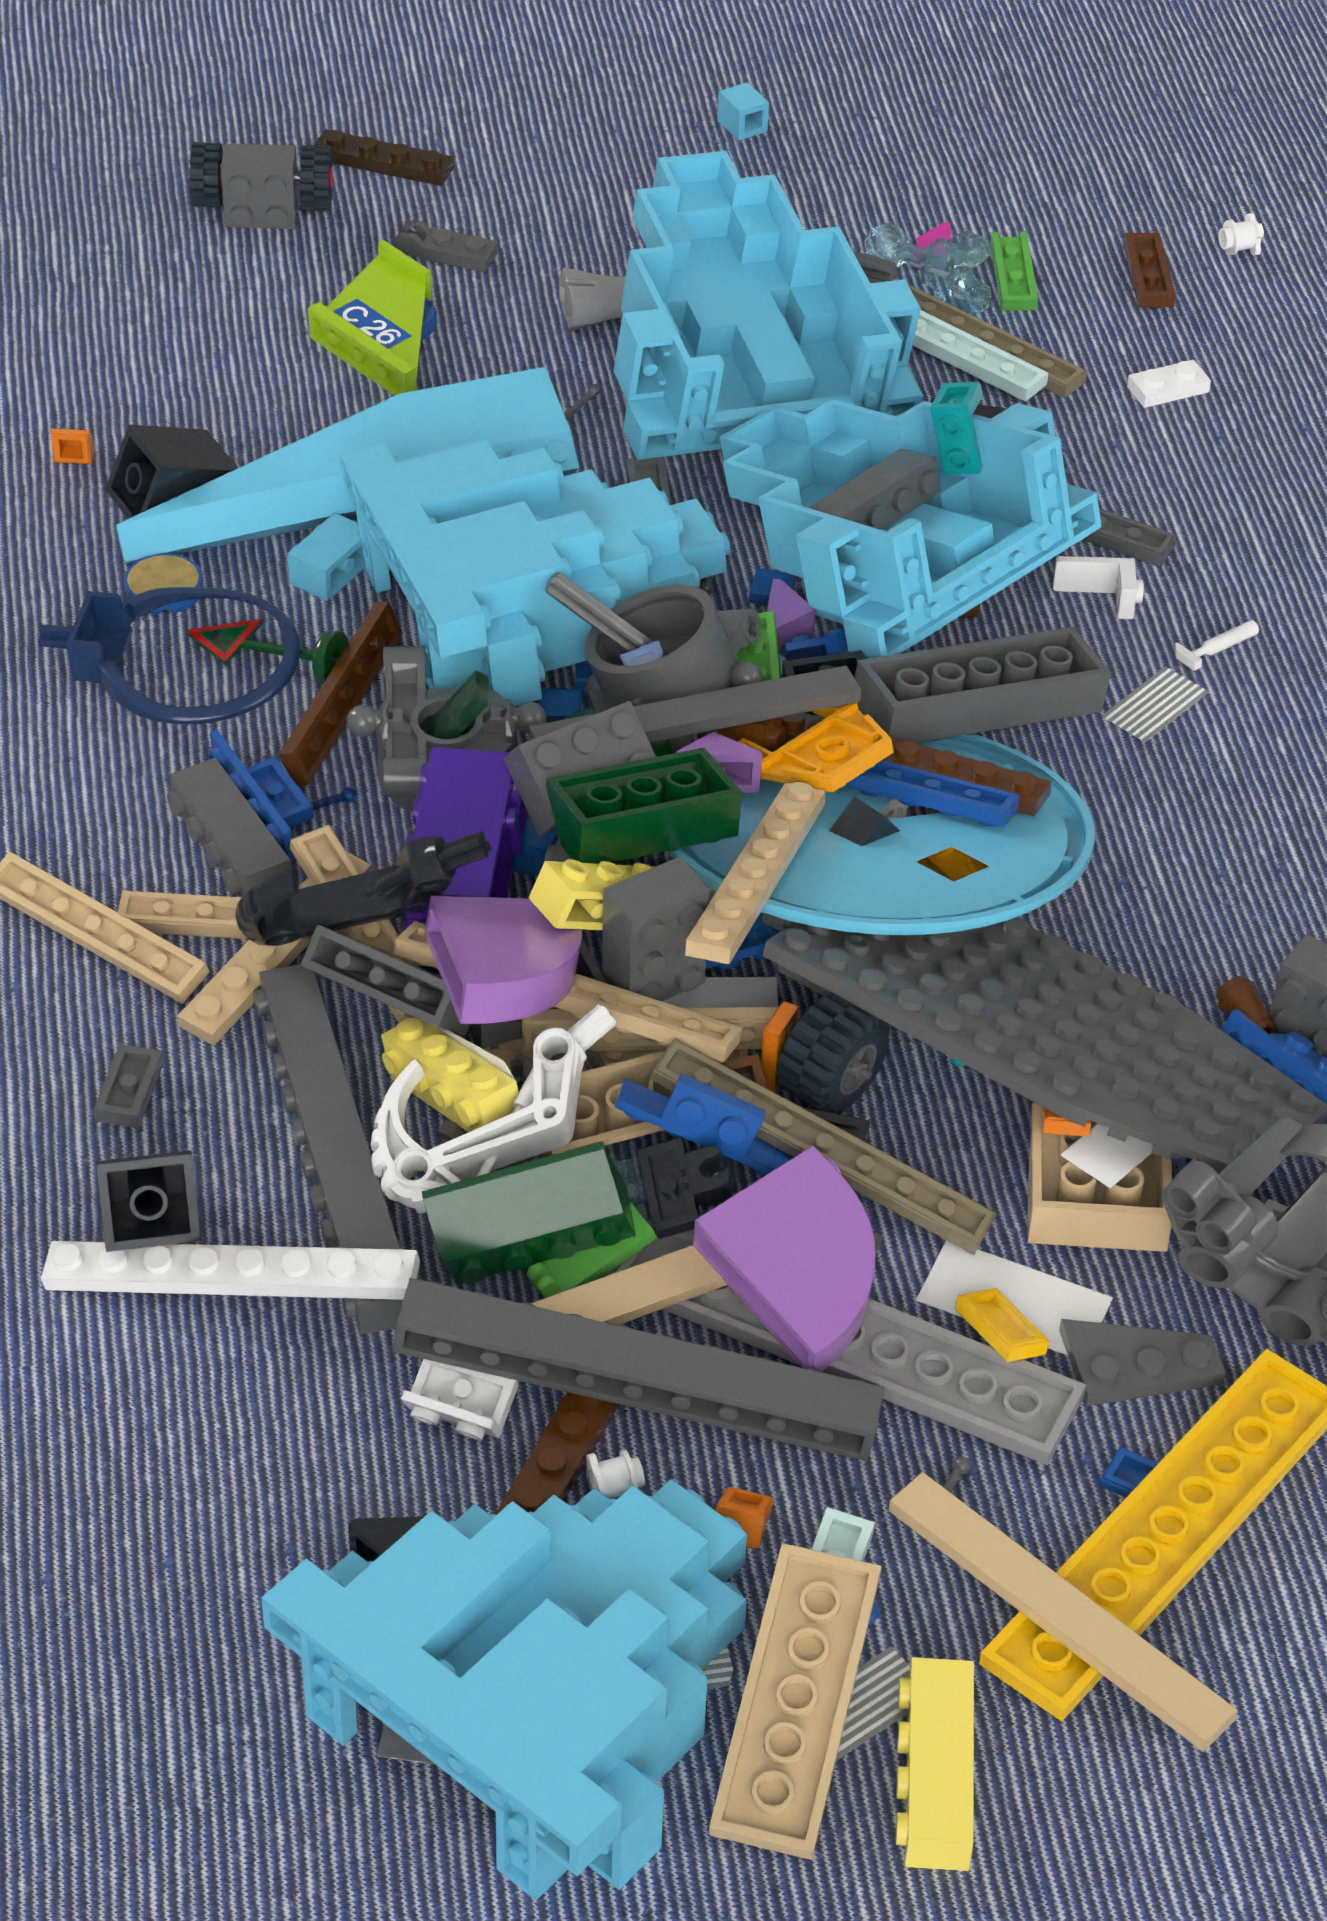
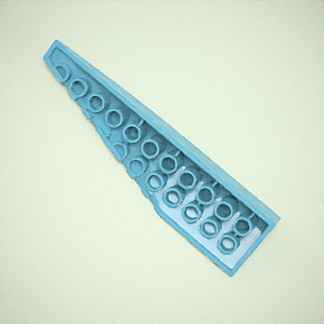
[116,367,579,564]

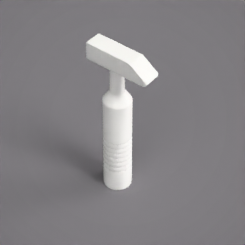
[1175,620,1259,671]

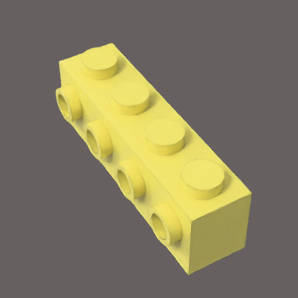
[529,859,654,930]
[381,1017,519,1132]

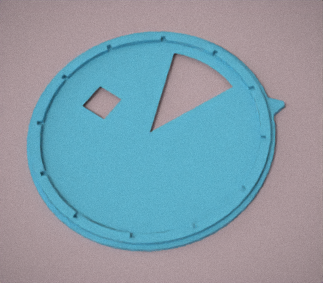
[667,715,1095,935]

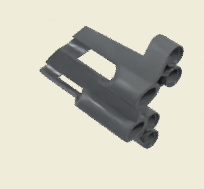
[1162,1117,1327,1346]

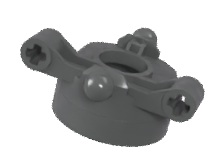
[584,585,763,753]
[346,646,547,813]

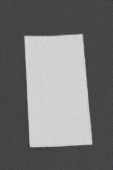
[915,1240,1113,1356]

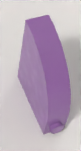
[425,896,582,1024]
[693,1145,876,1372]

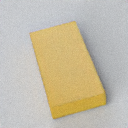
[955,1288,1049,1362]

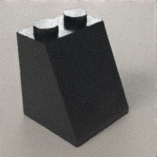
[105,425,238,519]
[96,1150,201,1252]

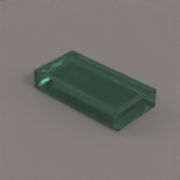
[428,670,489,739]

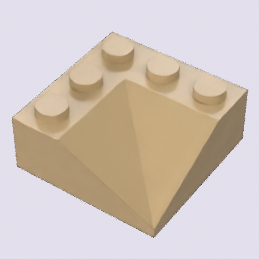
[1027,1103,1172,1252]

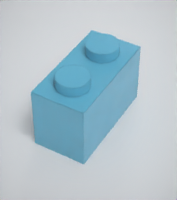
[287,513,364,601]

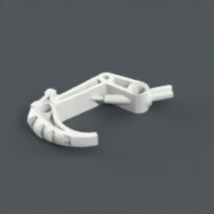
[371,1004,617,1213]

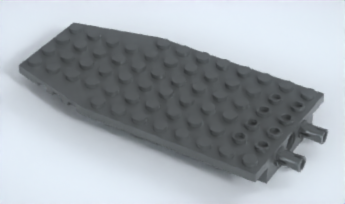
[762,913,1327,1177]

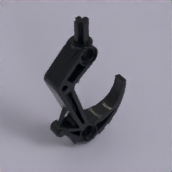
[236,831,491,946]

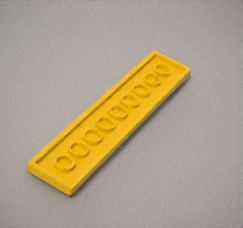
[979,1348,1327,1722]

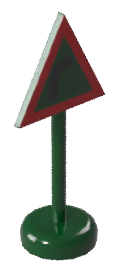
[185,619,349,685]

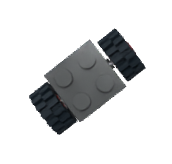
[189,142,333,229]

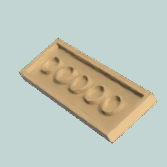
[709,1543,882,1860]

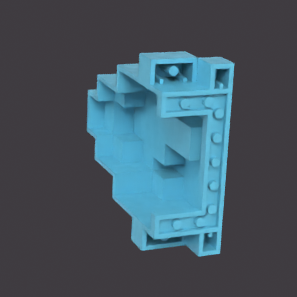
[613,151,923,460]
[719,399,1102,659]
[340,439,730,707]
[261,1479,747,1901]

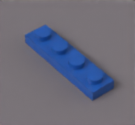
[846,760,1020,827]

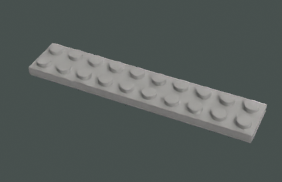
[615,1219,1086,1466]

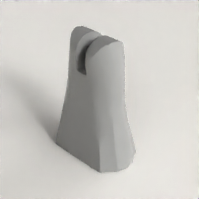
[559,268,626,331]

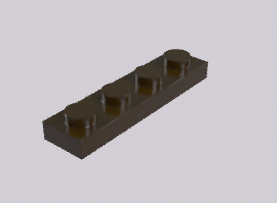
[314,129,454,186]

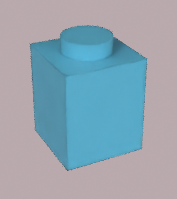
[717,82,769,141]

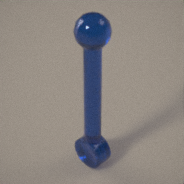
[310,787,357,810]

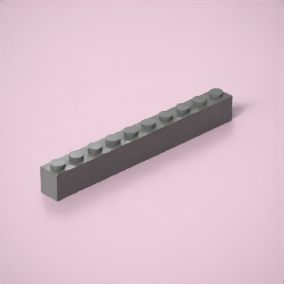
[253,964,403,1335]
[392,1278,884,1461]

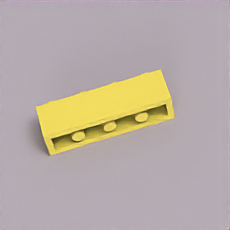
[895,1657,974,1871]

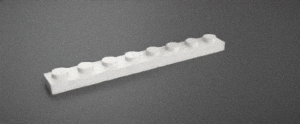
[41,1241,420,1300]

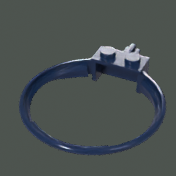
[38,587,300,725]

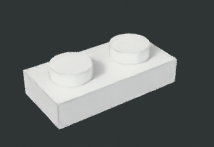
[1127,360,1211,408]

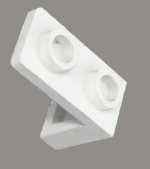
[1053,556,1144,619]

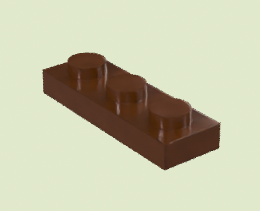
[1123,233,1176,309]

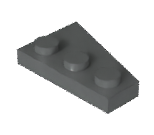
[1059,1319,1226,1406]

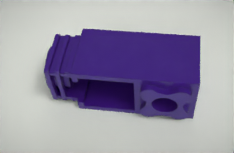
[403,747,529,973]

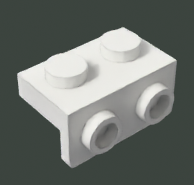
[401,1359,519,1441]

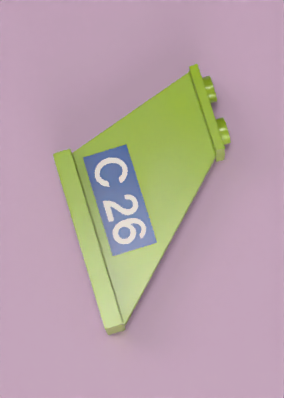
[308,240,432,396]

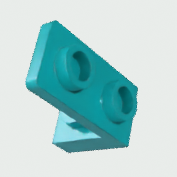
[930,382,983,474]

